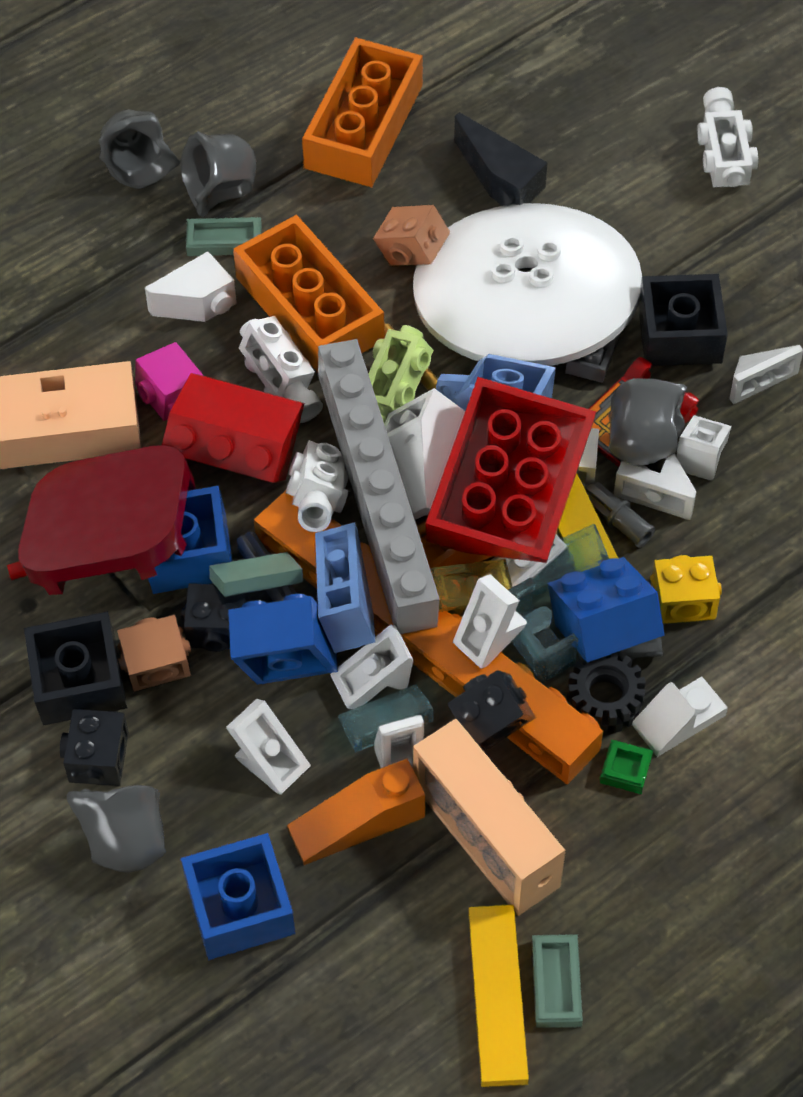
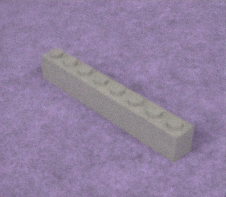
[318,339,440,634]

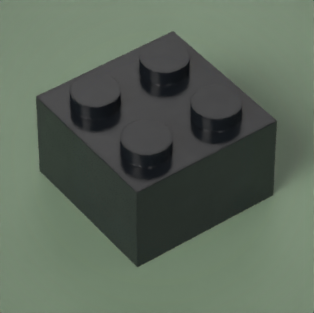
[638,274,728,366]
[24,611,127,725]

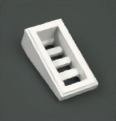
[374,715,424,768]

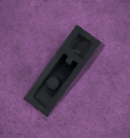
[454,112,547,206]

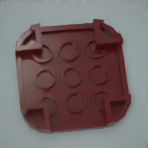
[18,445,195,595]

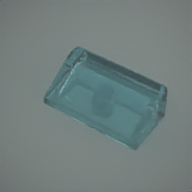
[526,524,609,595]
[338,684,433,753]

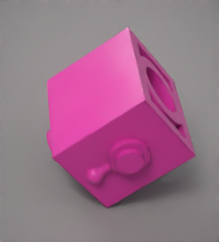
[135,342,204,421]

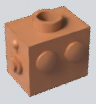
[373,205,450,266]
[117,615,191,691]

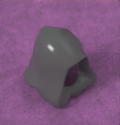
[99,109,181,189]
[181,131,256,217]
[608,378,687,466]
[67,785,166,873]

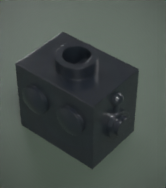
[181,583,249,652]
[447,670,536,750]
[60,709,129,786]

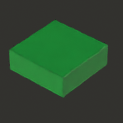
[600,739,653,795]

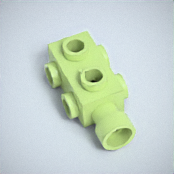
[368,325,434,422]

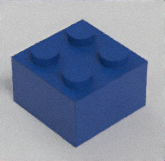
[148,486,232,594]
[547,557,665,662]
[228,594,338,685]
[181,833,295,960]

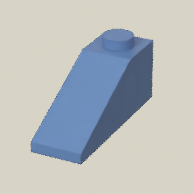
[315,522,375,653]

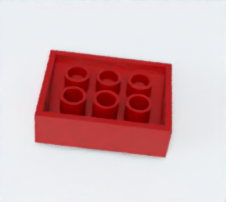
[426,377,596,563]

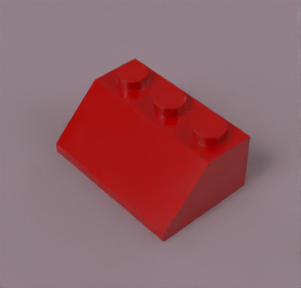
[162,373,305,483]

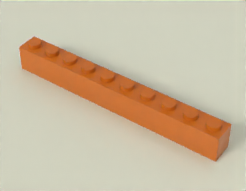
[254,491,603,785]

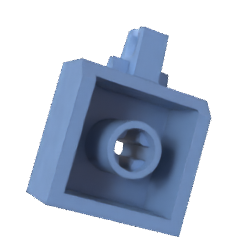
[436,354,556,411]

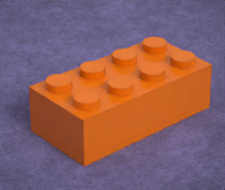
[302,37,423,187]
[233,215,385,372]

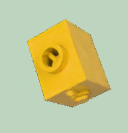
[650,555,722,624]

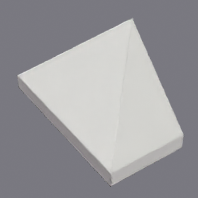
[729,345,803,404]

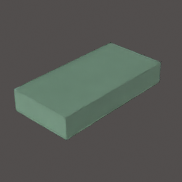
[186,217,262,256]
[209,552,303,597]
[532,935,583,1028]

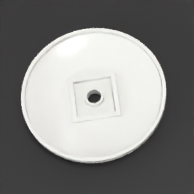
[413,203,642,366]

